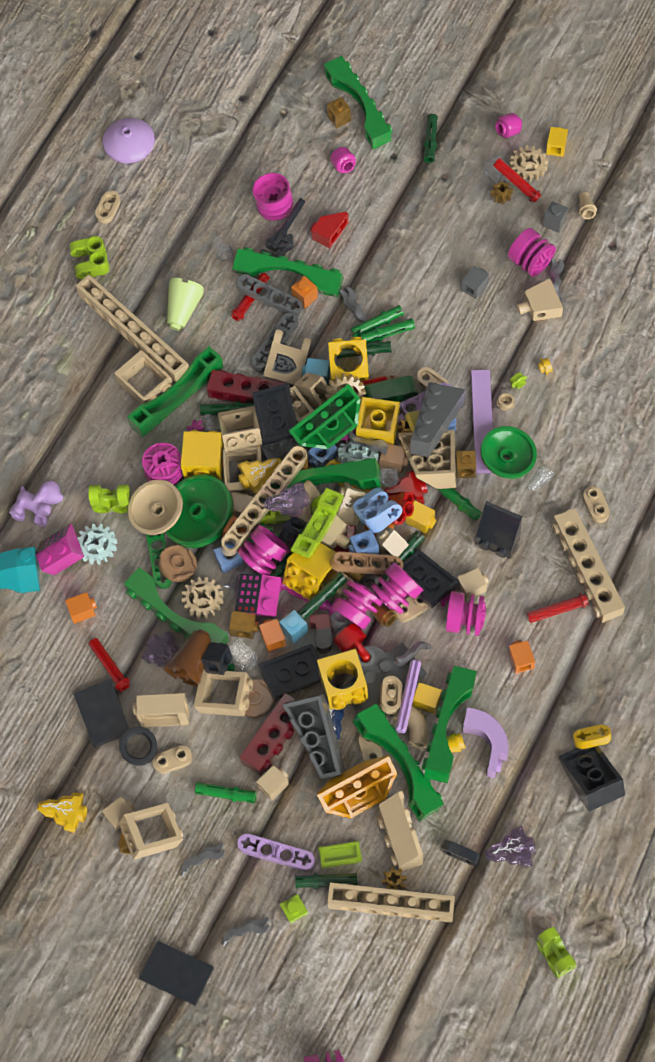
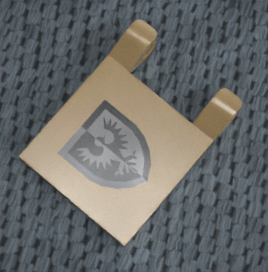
[263,330,311,386]

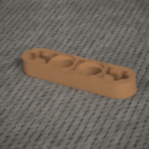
[330,552,403,575]

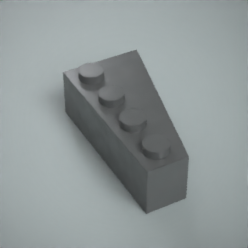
[410,382,466,457]
[282,693,345,779]

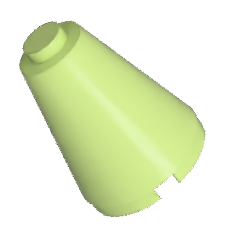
[167,278,204,331]

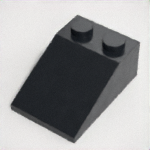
[475,501,523,559]
[558,746,625,812]

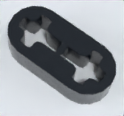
[440,840,480,866]

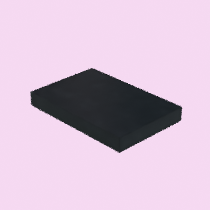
[252,383,297,445]
[402,549,460,608]
[258,644,322,700]
[74,679,130,748]
[139,941,214,1007]

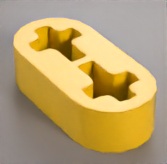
[573,724,611,749]

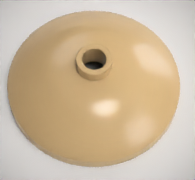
[128,480,183,535]

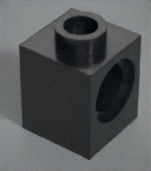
[278,515,308,547]
[201,642,233,675]

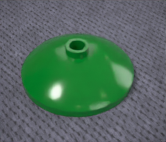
[480,426,537,479]

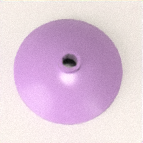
[103,118,155,163]

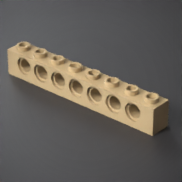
[76,275,189,383]

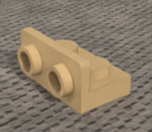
[336,482,368,527]

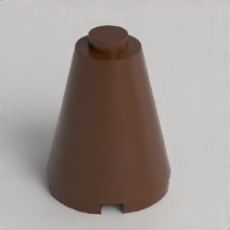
[163,629,211,687]

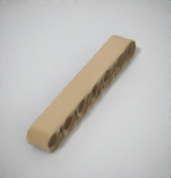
[221,446,307,556]

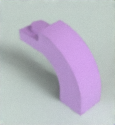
[463,708,508,778]

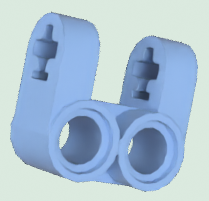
[353,488,402,533]

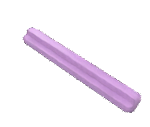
[395,660,421,734]

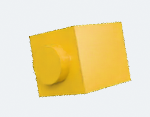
[546,127,568,157]
[406,501,436,534]
[413,682,442,714]

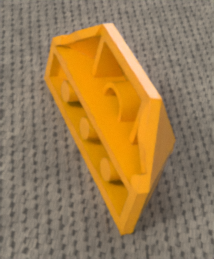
[317,755,397,818]

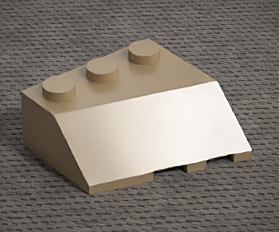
[398,430,456,489]
[377,791,423,871]

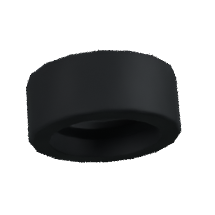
[119,727,158,766]

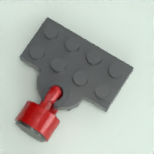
[333,622,427,713]

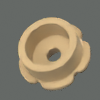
[496,393,515,411]

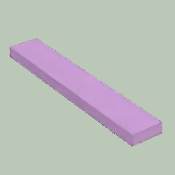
[471,370,493,473]

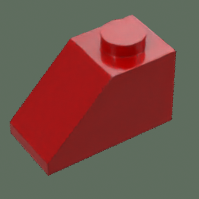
[310,211,349,249]

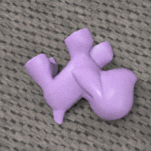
[9,480,63,527]

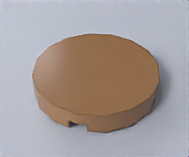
[158,545,197,582]
[235,679,274,718]

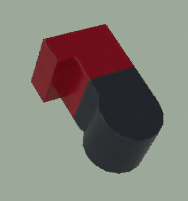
[309,614,332,654]

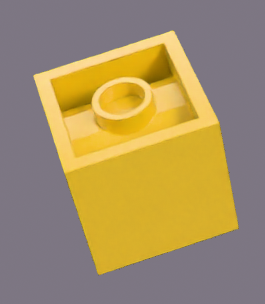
[328,337,369,381]
[181,430,225,482]
[283,543,339,600]
[317,649,368,710]

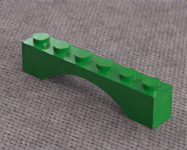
[324,56,393,149]
[232,247,344,298]
[127,346,224,438]
[268,458,381,504]
[124,567,229,644]
[422,666,477,784]
[352,704,444,822]

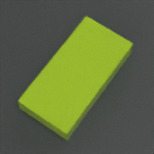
[318,841,362,869]

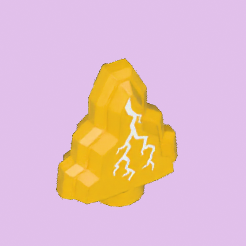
[238,458,282,494]
[37,793,87,833]

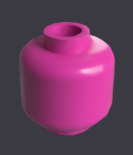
[495,113,522,138]
[330,147,356,173]

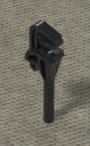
[260,198,305,258]

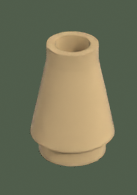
[579,192,597,219]

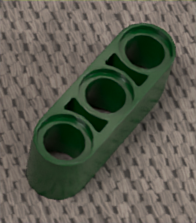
[363,376,419,402]

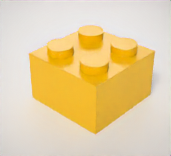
[356,397,400,445]

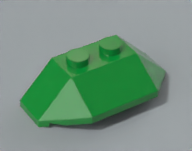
[289,383,361,449]

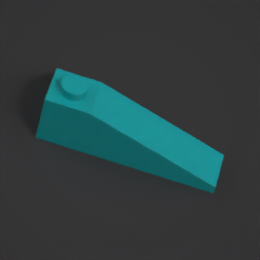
[0,547,40,593]

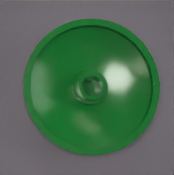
[161,475,234,548]

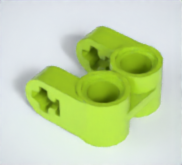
[69,236,110,279]
[89,484,131,513]
[536,927,577,978]

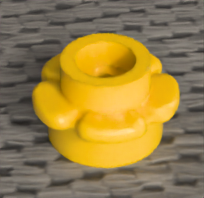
[537,357,553,375]

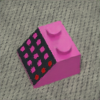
[36,524,84,575]
[235,573,281,618]

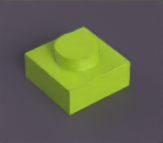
[280,894,308,924]

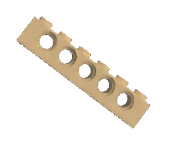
[552,508,625,623]
[327,883,455,923]

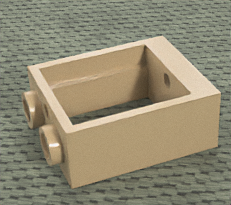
[114,350,173,404]
[218,406,262,451]
[223,446,262,496]
[194,669,253,717]
[133,693,189,727]
[119,803,183,860]

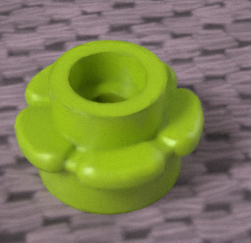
[509,372,527,389]

